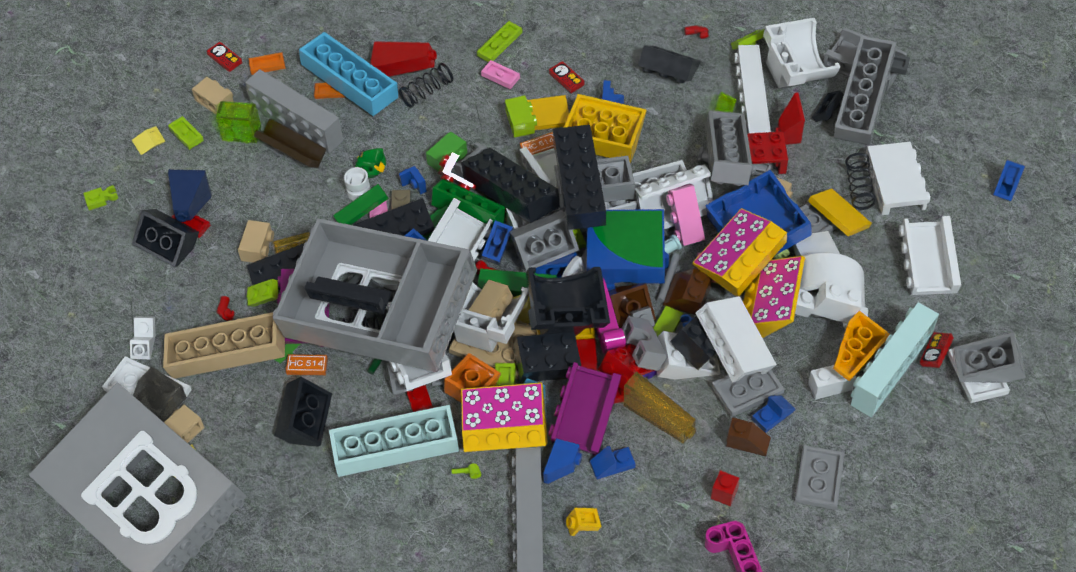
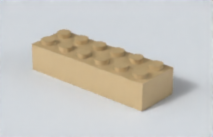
[163,312,285,379]

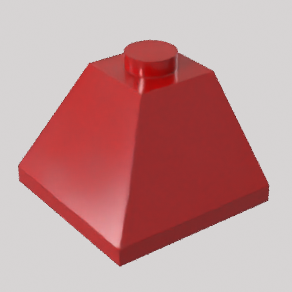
[774,92,805,145]

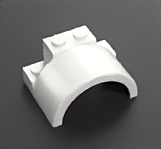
[763,18,840,88]
[795,252,868,328]
[454,282,529,352]

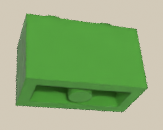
[426,131,467,172]

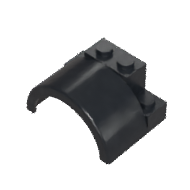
[526,267,610,336]

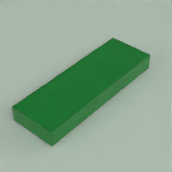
[333,184,389,225]

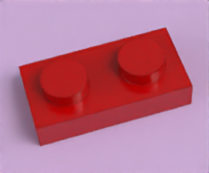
[406,385,433,412]

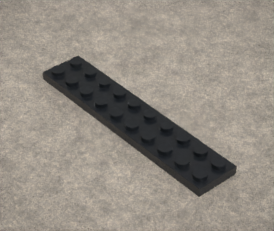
[247,198,435,290]

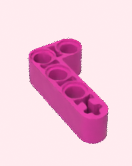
[596,278,626,354]
[704,521,763,572]

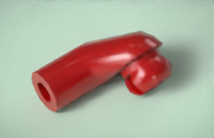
[684,25,709,39]
[217,296,235,321]

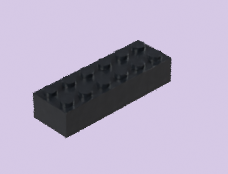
[553,125,606,230]
[461,148,560,223]

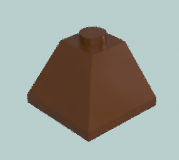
[608,283,656,328]

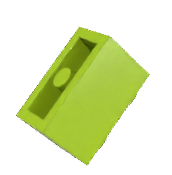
[505,95,537,138]

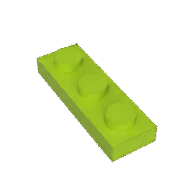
[477,21,522,62]

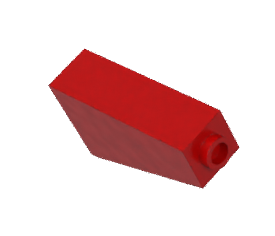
[370,41,437,77]

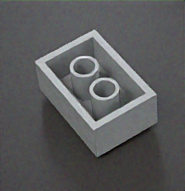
[510,210,579,271]

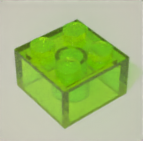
[216,101,261,143]

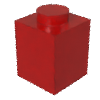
[711,470,740,506]

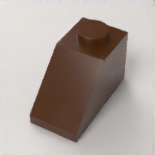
[726,417,771,457]

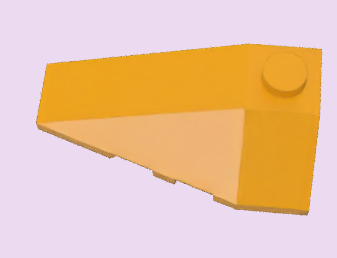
[833,311,890,381]

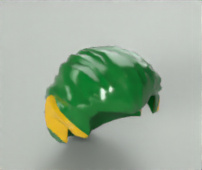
[355,148,387,178]

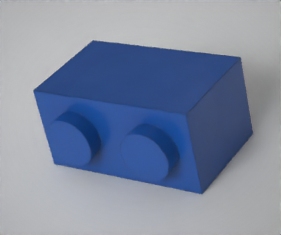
[482,220,513,265]

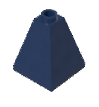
[168,169,212,222]

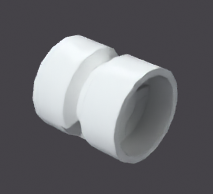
[344,167,370,201]

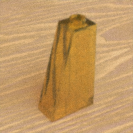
[624,372,696,444]

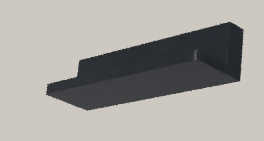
[304,276,391,314]

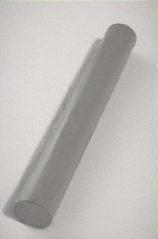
[657,253,680,303]

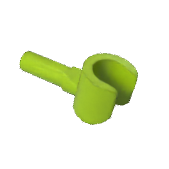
[452,463,481,479]

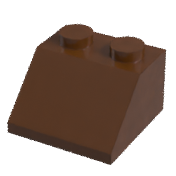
[663,268,712,316]

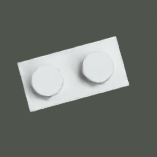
[808,365,856,400]

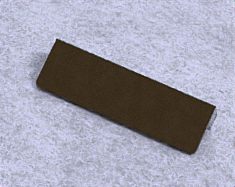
[254,119,326,168]

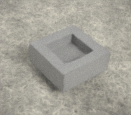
[630,306,655,327]

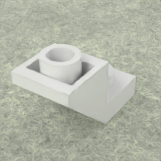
[130,316,156,360]

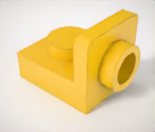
[566,508,601,536]

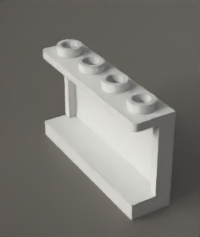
[865,142,930,215]
[520,147,557,188]
[635,165,714,229]
[428,198,493,261]
[899,216,961,295]
[696,296,777,382]
[390,353,452,391]

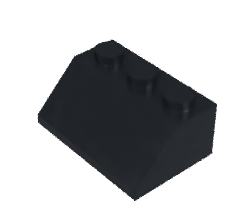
[638,45,701,83]
[132,209,199,267]
[274,377,332,447]

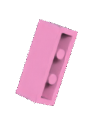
[666,183,705,246]

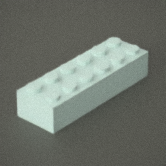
[851,302,939,418]
[329,405,459,477]

